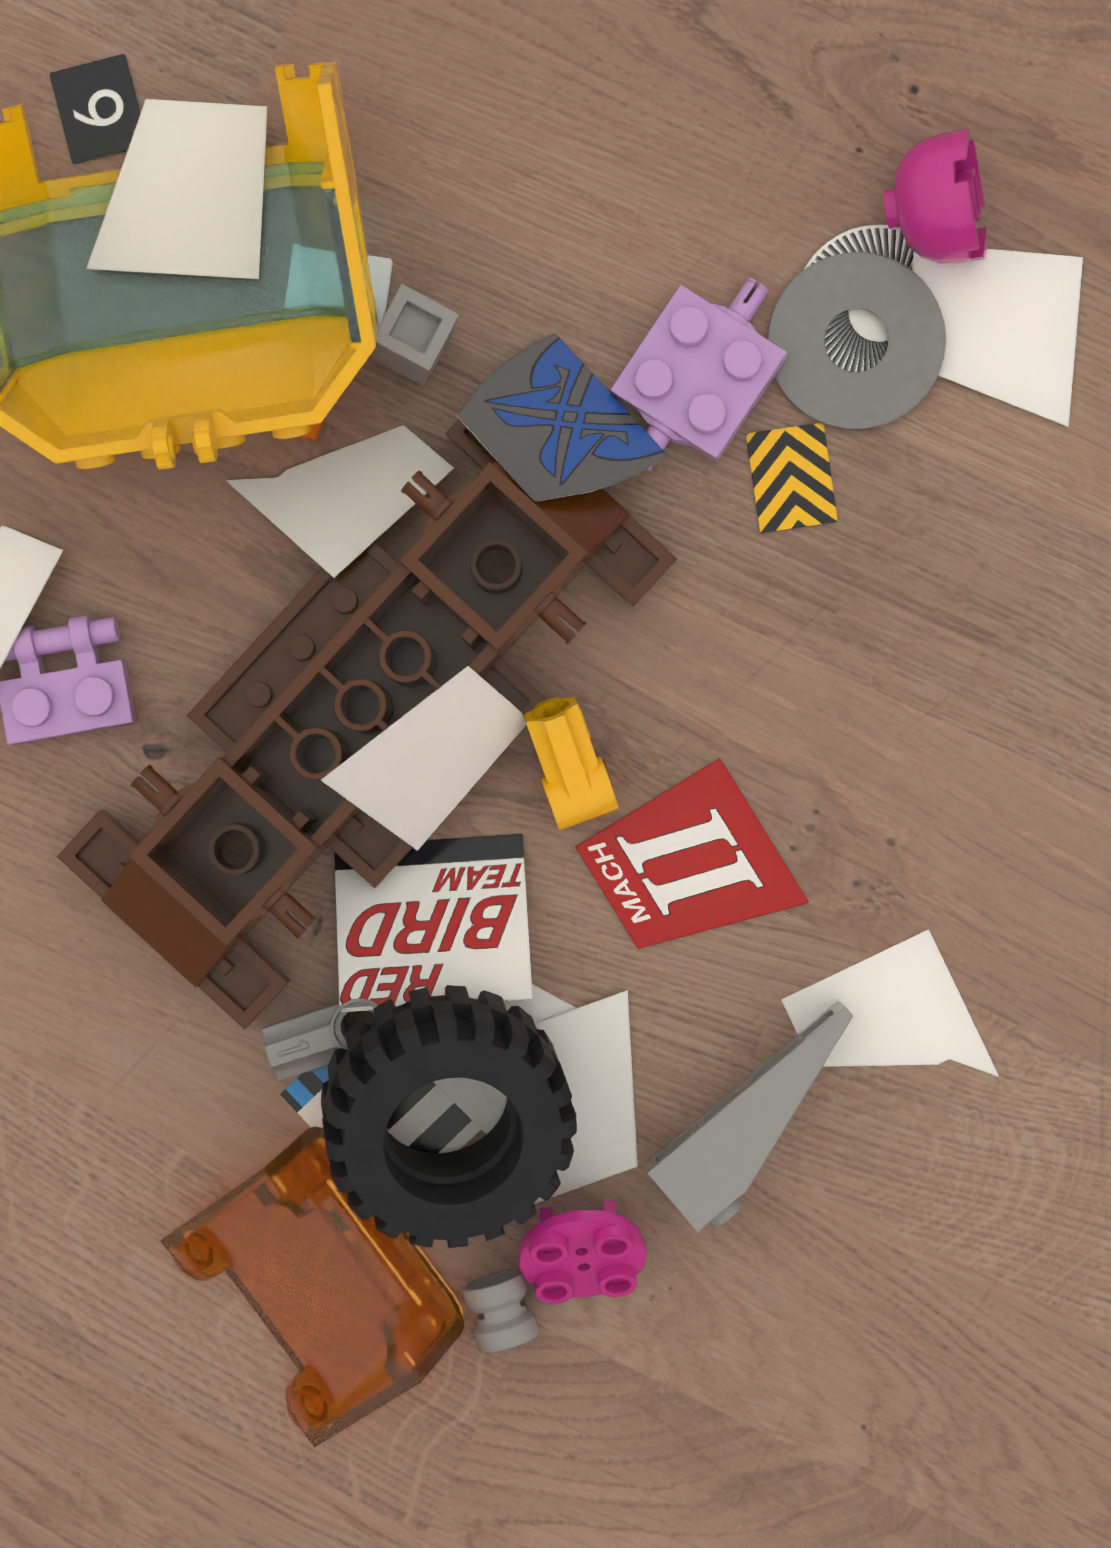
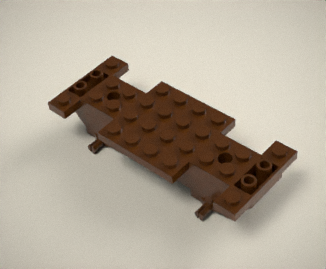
[57,419,677,1030]

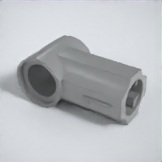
[261,998,378,1081]

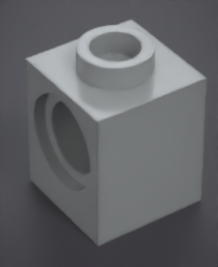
[369,283,459,387]

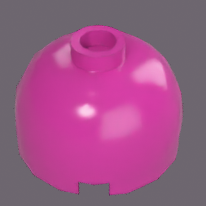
[883,128,987,264]

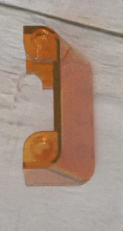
[160,1126,464,1448]

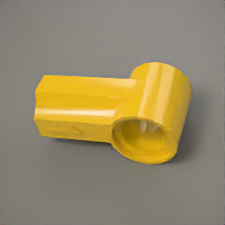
[523,696,619,831]

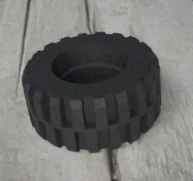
[321,985,577,1248]

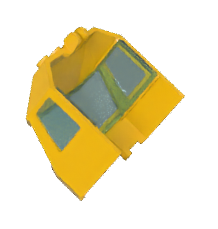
[0,62,378,470]

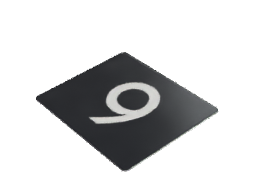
[50,54,141,164]

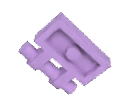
[0,615,137,745]

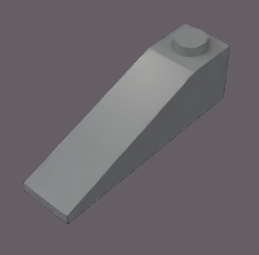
[645,1001,854,1232]

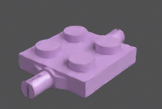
[610,277,787,472]

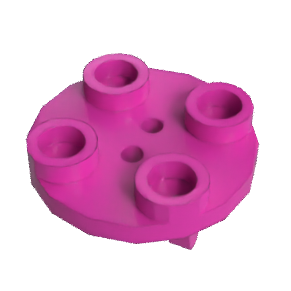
[518,1200,647,1304]

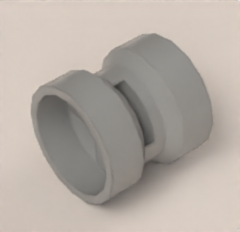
[462,1269,540,1353]

